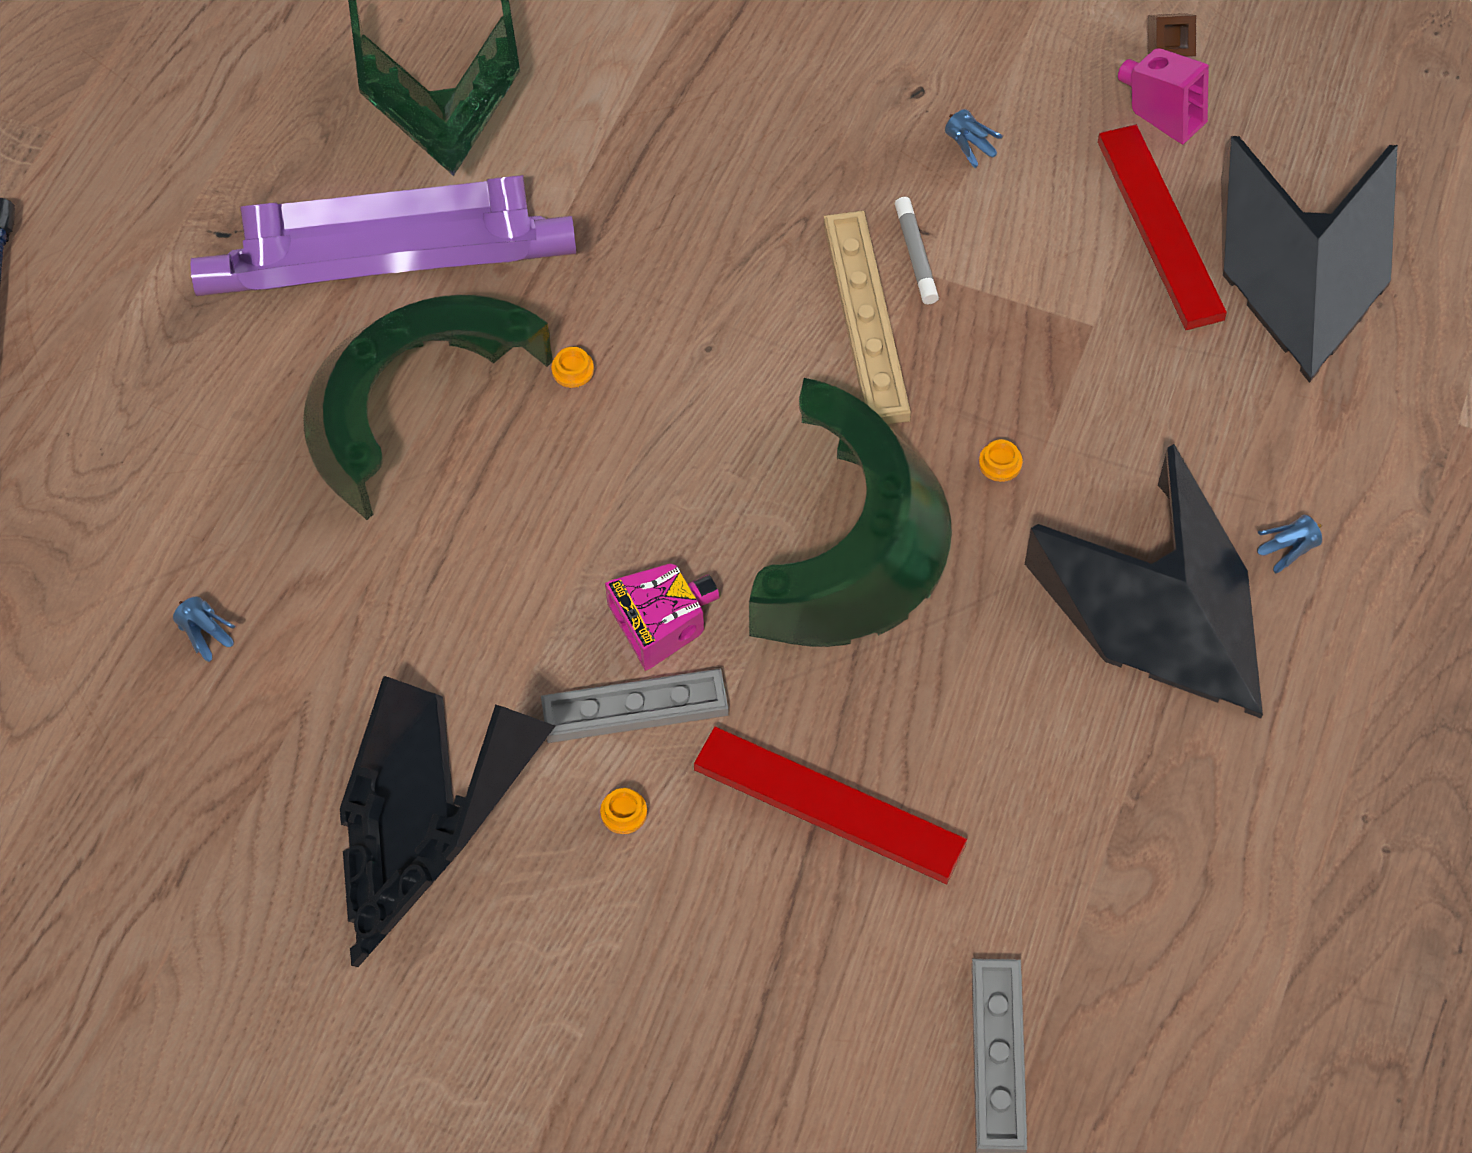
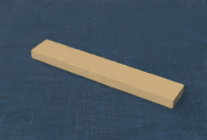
[824,211,911,427]

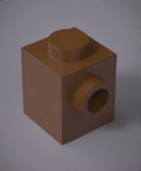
[1148,13,1196,57]

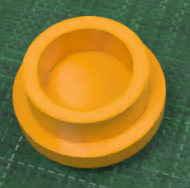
[551,347,594,388]
[979,439,1023,482]
[600,788,647,834]

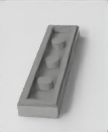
[541,668,729,743]
[971,959,1027,1153]

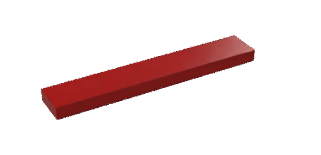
[1098,124,1227,331]
[694,726,967,885]

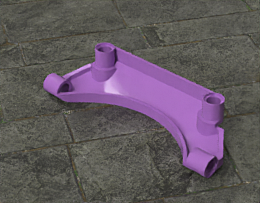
[190,175,576,296]

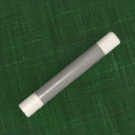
[895,197,939,304]

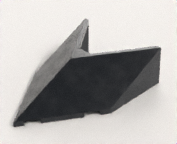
[1221,136,1398,383]
[1024,444,1263,718]
[340,676,555,967]

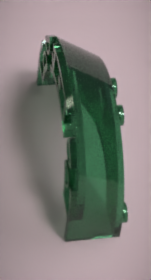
[303,295,553,520]
[749,378,952,647]

